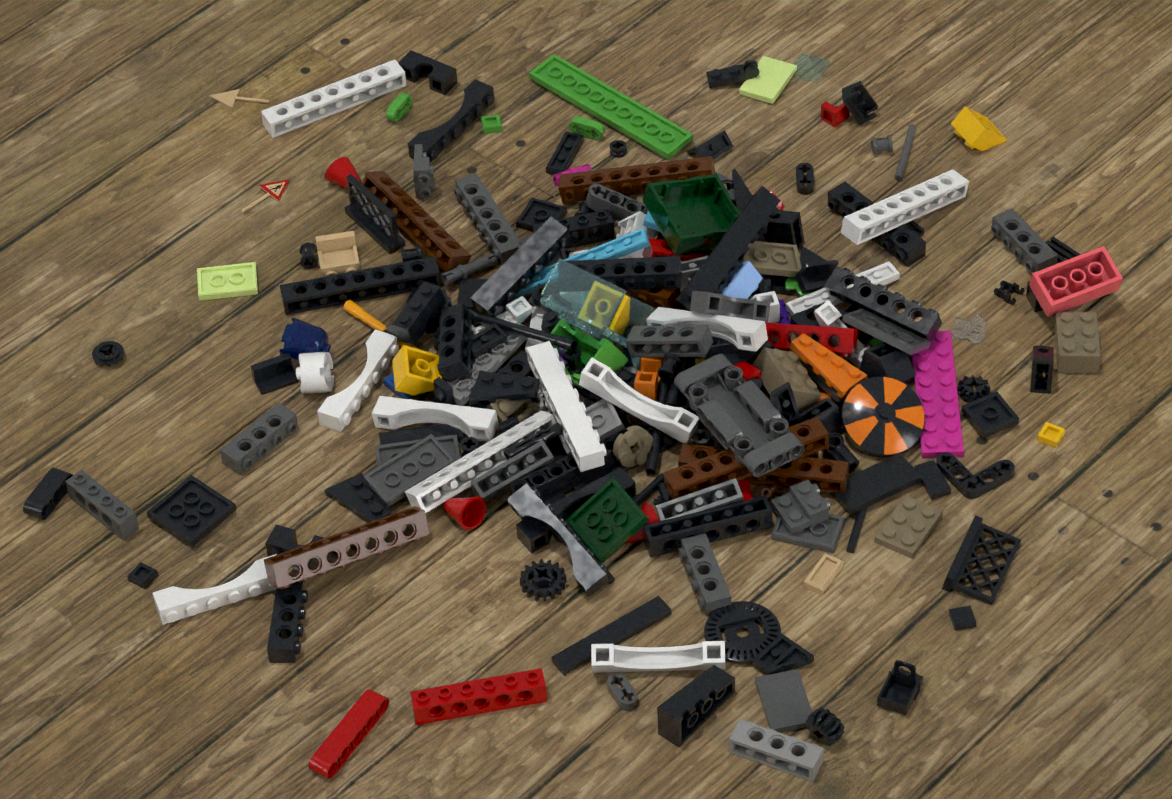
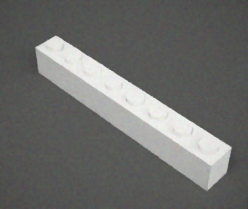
[526,341,607,472]

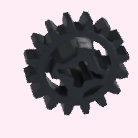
[520,559,567,602]

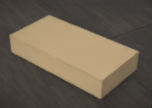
[803,553,844,595]

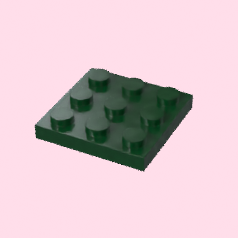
[567,477,650,563]

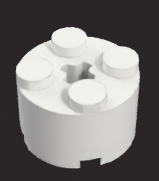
[296,352,334,394]

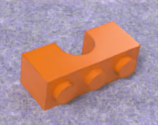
[634,357,663,401]

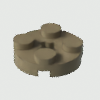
[613,426,653,467]

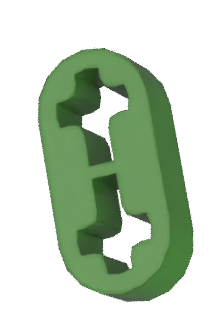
[386,92,413,122]
[569,116,605,140]

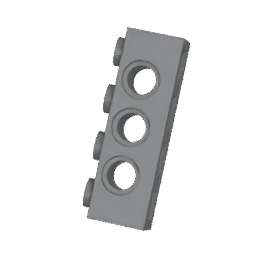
[729,719,824,782]

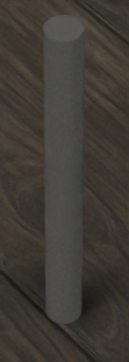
[895,124,916,181]

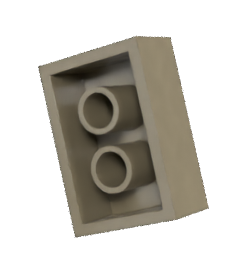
[1054,312,1101,373]
[752,347,821,412]

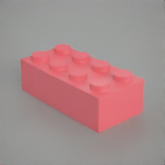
[1029,246,1123,318]

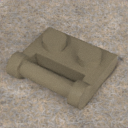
[487,398,539,424]

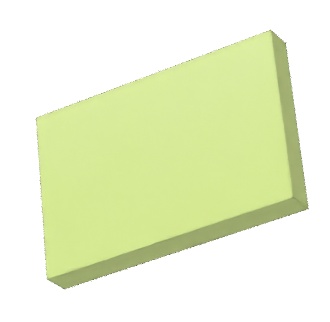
[739,56,797,104]
[197,262,258,301]

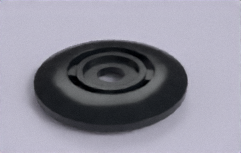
[704,601,781,664]

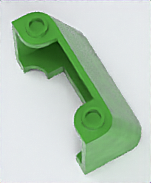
[551,318,628,389]

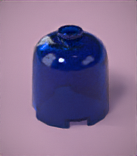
[279,318,331,360]

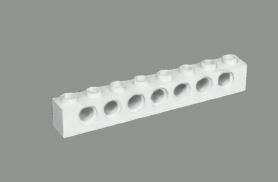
[261,60,406,138]
[841,169,969,245]
[405,410,556,513]

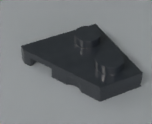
[753,634,814,675]

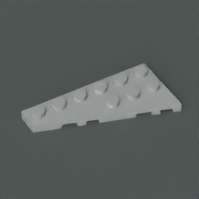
[431,323,528,406]

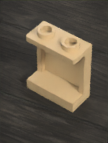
[315,231,361,277]

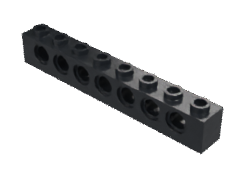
[280,256,441,315]

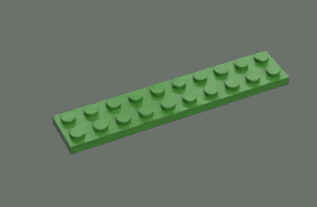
[529,54,693,160]

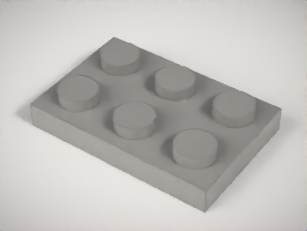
[559,399,625,456]

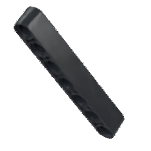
[511,429,635,499]

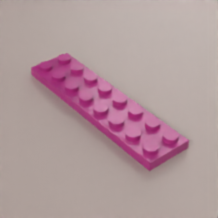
[912,331,964,458]

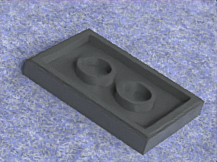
[771,514,845,553]
[755,669,812,733]

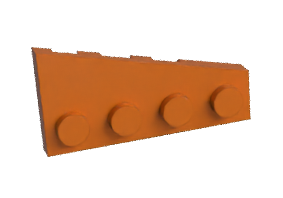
[790,333,868,399]

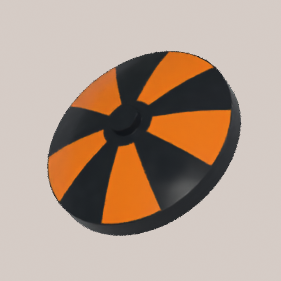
[841,377,925,458]

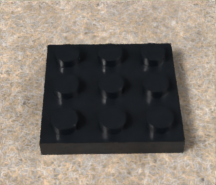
[147,475,237,547]

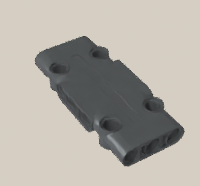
[674,354,805,477]

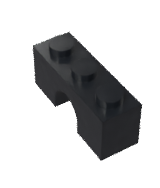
[398,50,458,95]
[265,524,331,566]

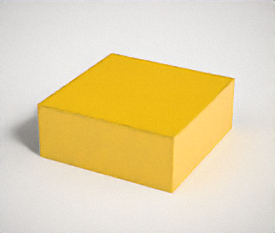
[1037,422,1065,448]

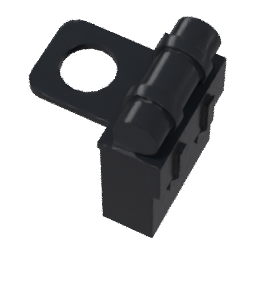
[877,660,924,715]

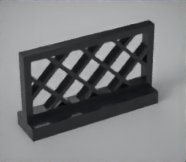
[344,174,405,254]
[942,515,1021,605]

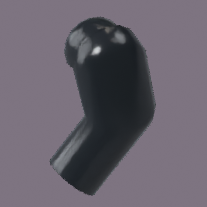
[653,483,672,507]

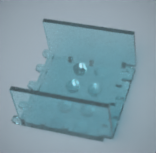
[540,258,656,349]

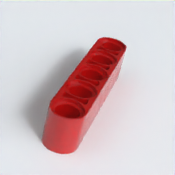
[309,689,389,779]

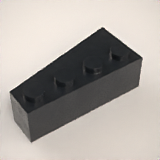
[657,665,735,747]

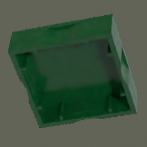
[642,174,741,256]

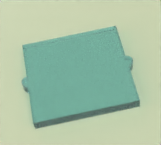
[793,53,830,83]

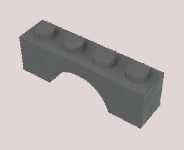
[690,291,770,323]

